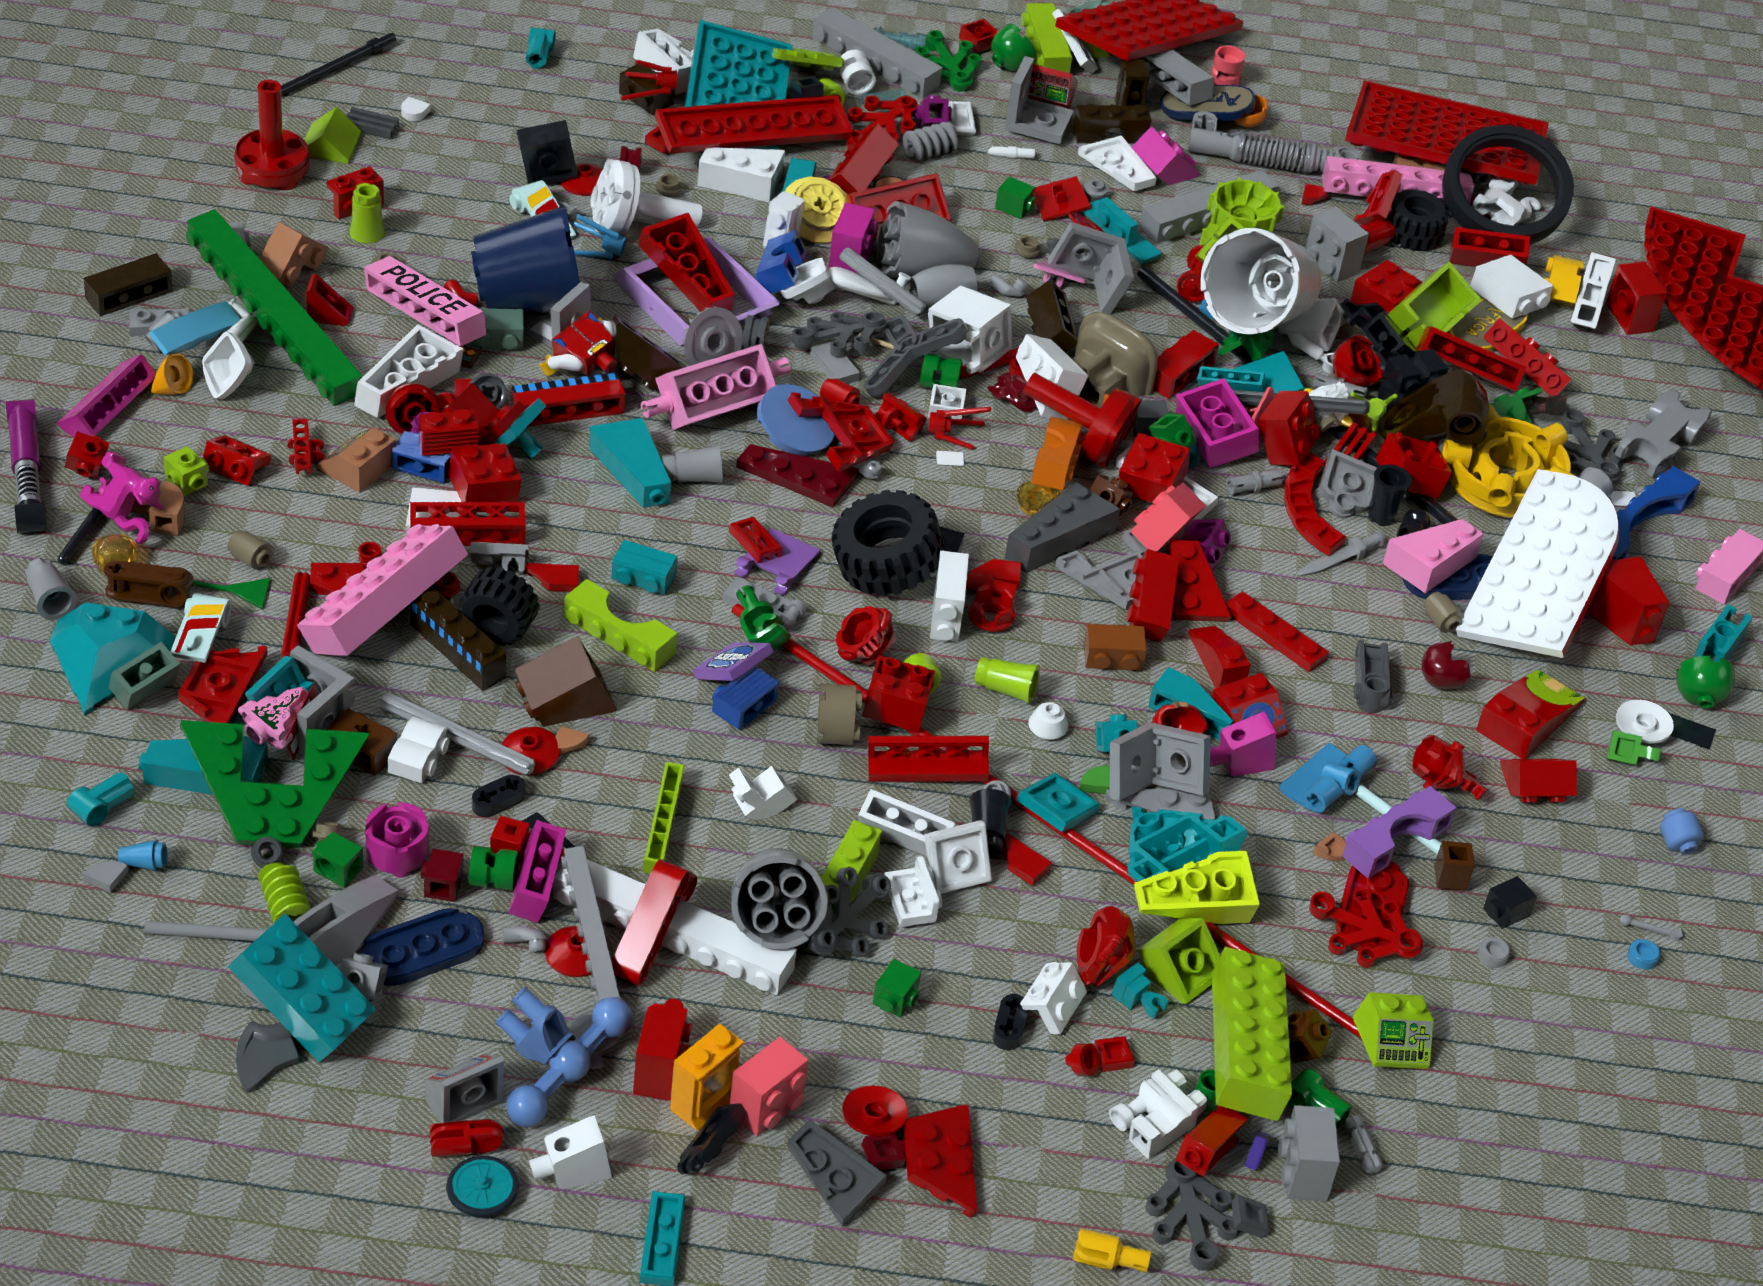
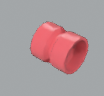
[1211,46,1245,85]

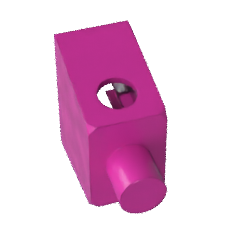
[1210,712,1276,777]

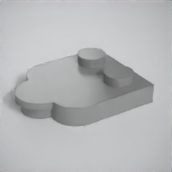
[1319,449,1377,518]

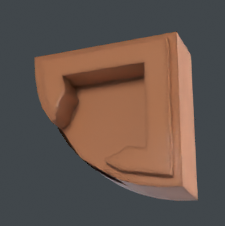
[555,726,589,755]
[1313,832,1346,861]

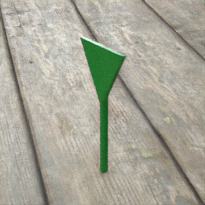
[193,578,270,610]

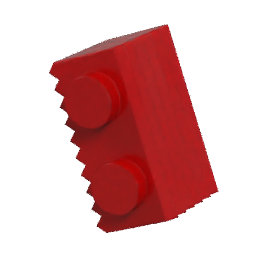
[419,409,479,455]

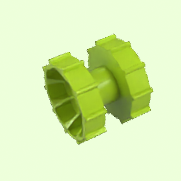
[1200,177,1285,245]

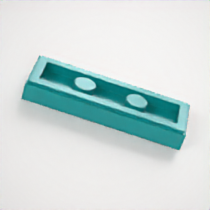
[639,1191,686,1286]

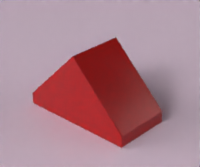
[306,273,354,326]

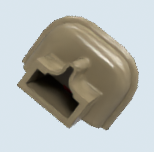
[1072,312,1158,408]

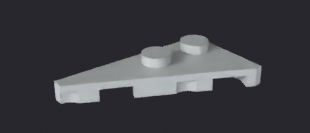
[1105,789,1216,820]

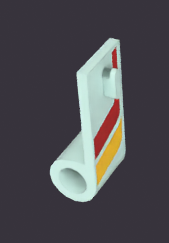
[509,180,576,239]
[170,593,231,663]

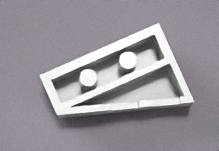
[697,147,785,202]

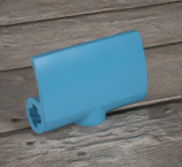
[1279,743,1377,813]

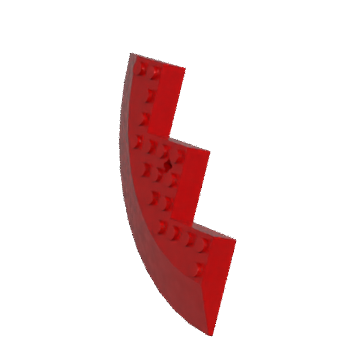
[1644,206,1763,390]

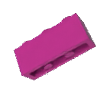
[508,820,566,923]

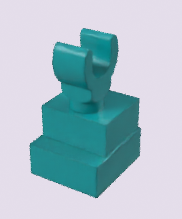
[1111,962,1168,1019]

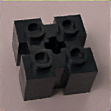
[1377,349,1449,411]

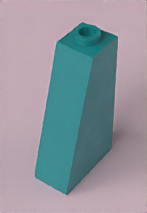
[589,418,671,508]
[139,736,269,795]

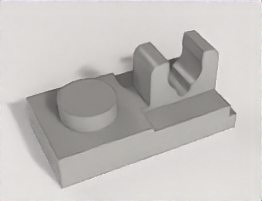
[470,542,529,575]

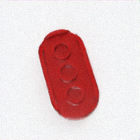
[1335,861,1409,951]

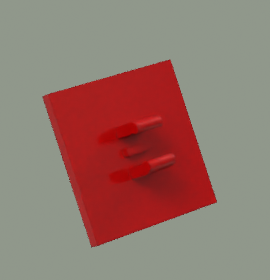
[1034,176,1091,222]

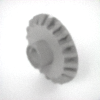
[681,306,743,366]

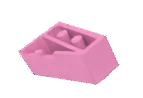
[1383,519,1484,593]

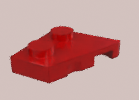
[310,562,367,595]

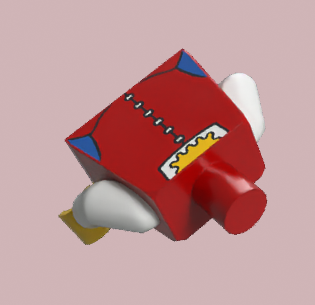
[538,310,618,376]

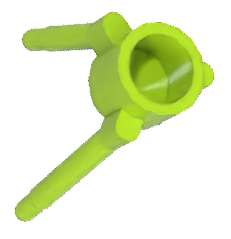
[1350,392,1398,432]

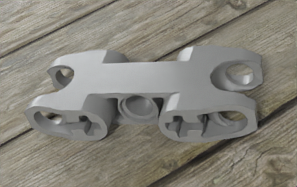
[1614,389,1712,477]

